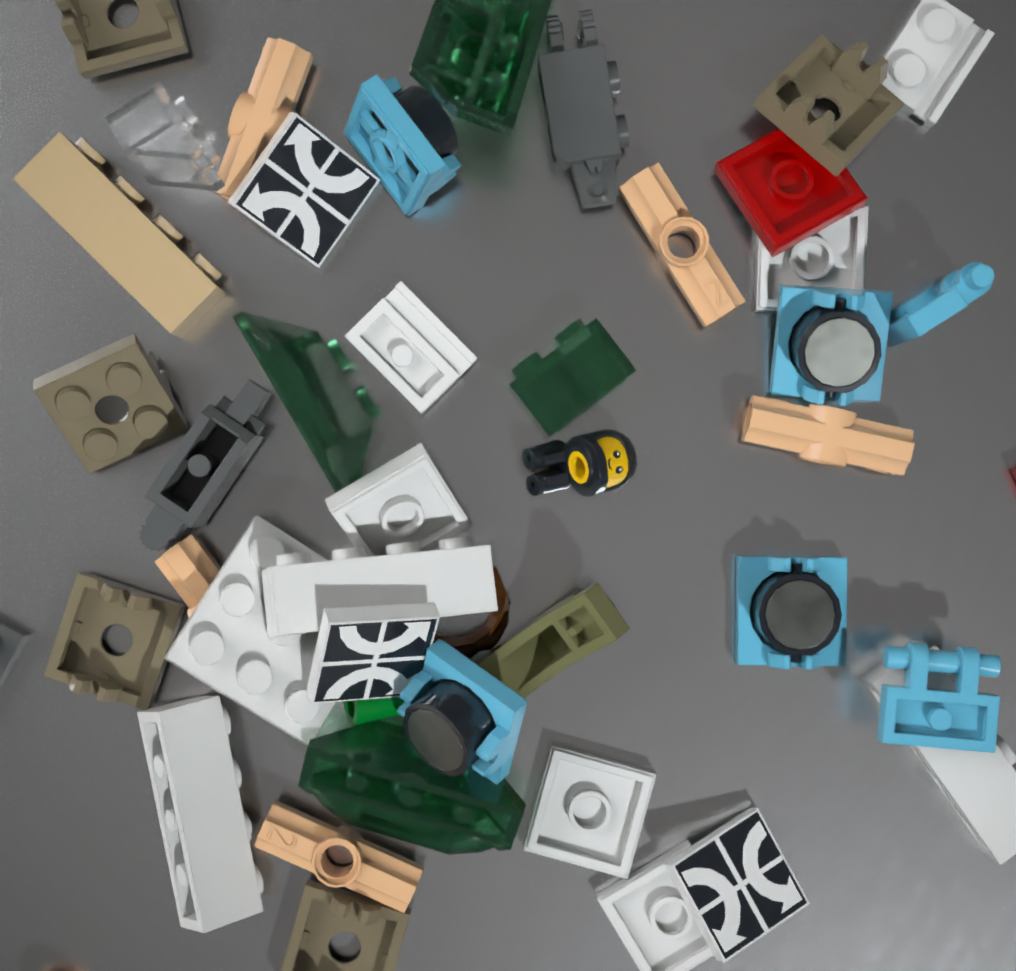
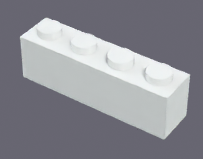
[261,537,498,638]
[860,640,1016,865]
[137,696,264,933]

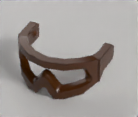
[433,567,511,658]

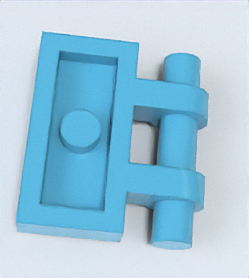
[887,262,994,347]
[877,642,1001,753]

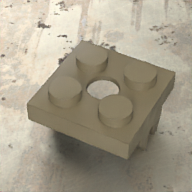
[54,0,189,79]
[753,34,905,177]
[33,333,188,474]
[44,572,186,710]
[281,880,411,971]

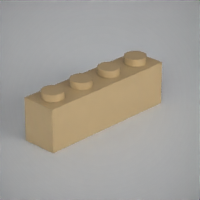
[13,131,227,339]

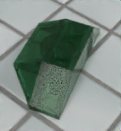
[409,0,552,137]
[233,311,380,492]
[298,720,526,855]

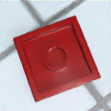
[714,128,868,257]

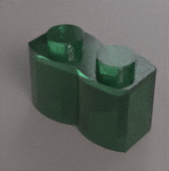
[509,318,637,439]

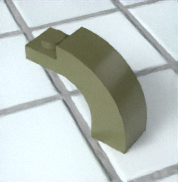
[474,583,630,698]

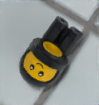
[522,429,637,497]

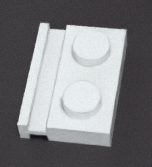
[882,0,995,129]
[345,281,478,415]

